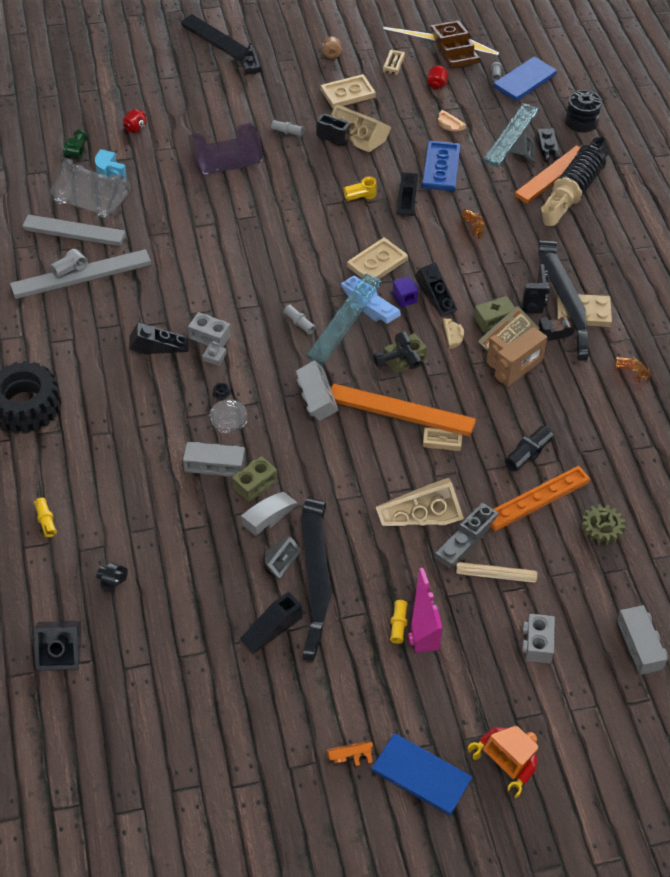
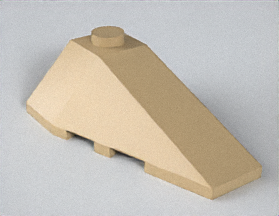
[331,104,391,152]
[376,478,464,526]

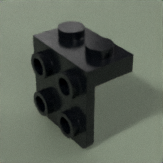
[521,265,550,313]

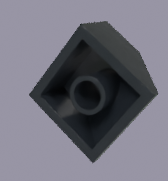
[34,621,81,670]

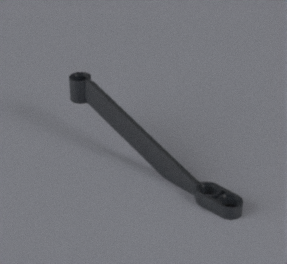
[538,240,588,361]
[301,498,331,662]

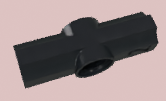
[505,426,554,472]

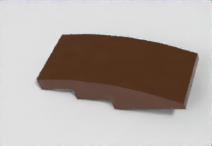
[431,20,480,68]

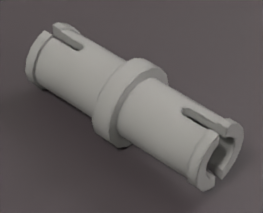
[271,120,304,137]
[283,304,316,335]

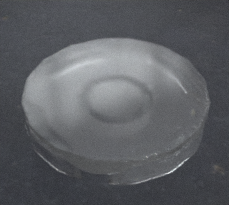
[210,399,248,433]

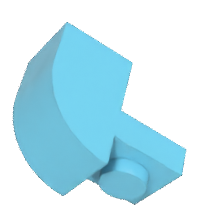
[95,149,127,182]

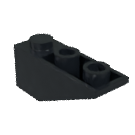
[415,262,458,316]
[129,323,189,354]
[240,591,302,654]

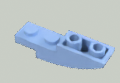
[341,276,401,324]

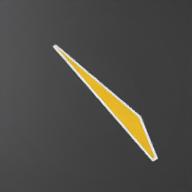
[383,27,499,55]

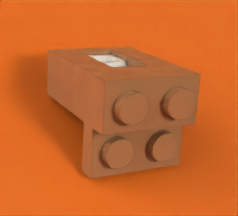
[486,326,547,387]

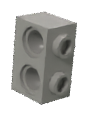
[188,312,231,347]
[522,614,555,664]

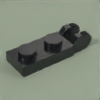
[241,43,261,74]
[537,128,560,162]

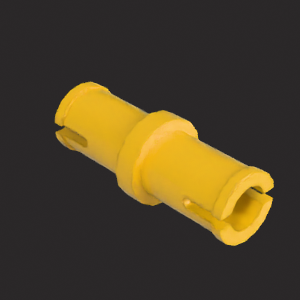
[34,498,57,537]
[390,600,408,644]

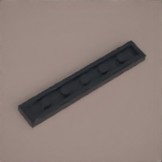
[181,14,250,61]

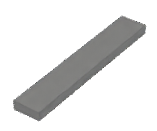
[22,215,126,247]

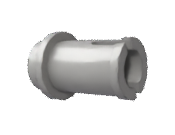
[491,62,503,82]

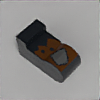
[538,317,574,341]

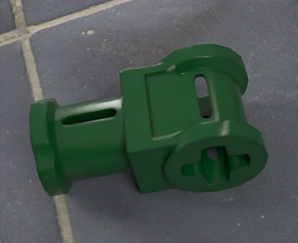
[63,129,88,159]

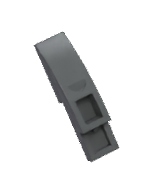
[434,503,499,569]

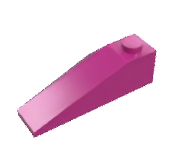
[408,568,442,653]

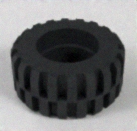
[0,361,61,433]

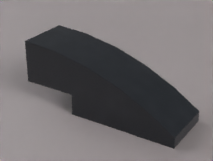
[397,172,418,216]

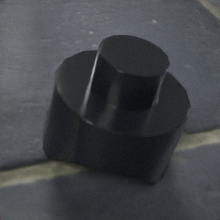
[96,562,128,593]

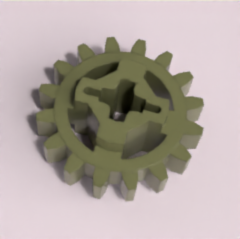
[581,504,626,545]

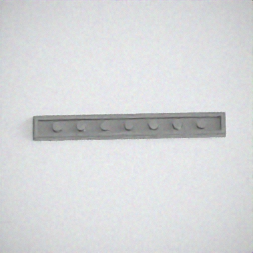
[10,249,151,299]

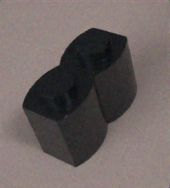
[316,114,350,145]

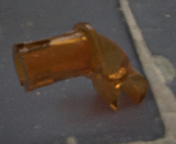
[461,209,484,239]
[615,356,651,383]

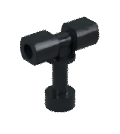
[373,332,421,369]

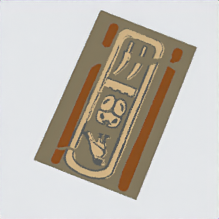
[478,306,540,351]

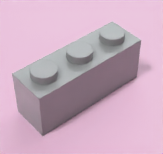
[296,360,338,421]
[183,442,246,477]
[617,605,668,675]

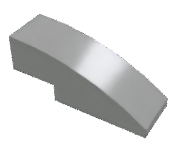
[241,492,298,536]

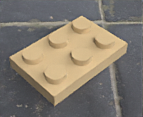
[321,74,376,109]
[347,237,408,285]
[556,294,612,327]

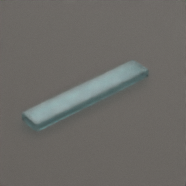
[483,103,538,167]
[307,274,381,365]

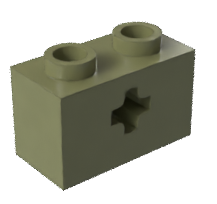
[474,296,515,333]

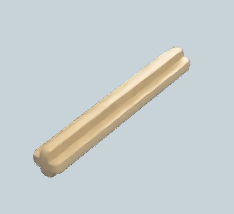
[456,562,537,583]

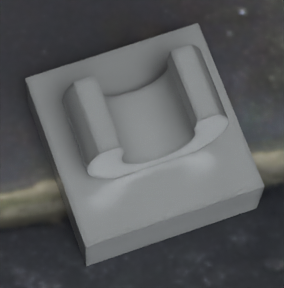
[202,341,227,366]

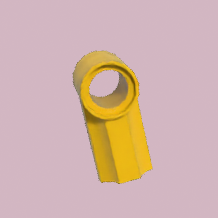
[343,177,377,201]

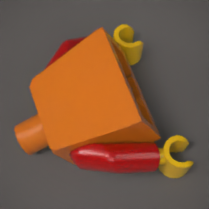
[468,726,538,798]

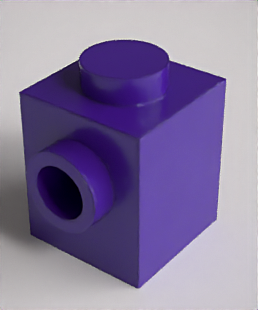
[392,276,418,307]

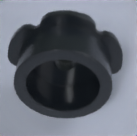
[212,382,231,400]

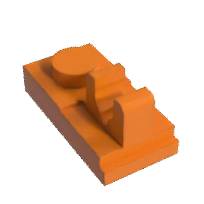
[326,741,373,766]

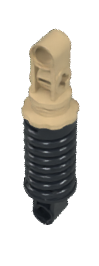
[541,137,608,226]

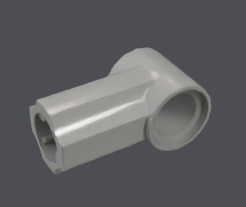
[50,249,88,278]

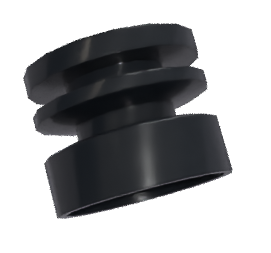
[565,90,602,133]

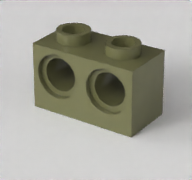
[384,333,427,374]
[232,456,278,503]

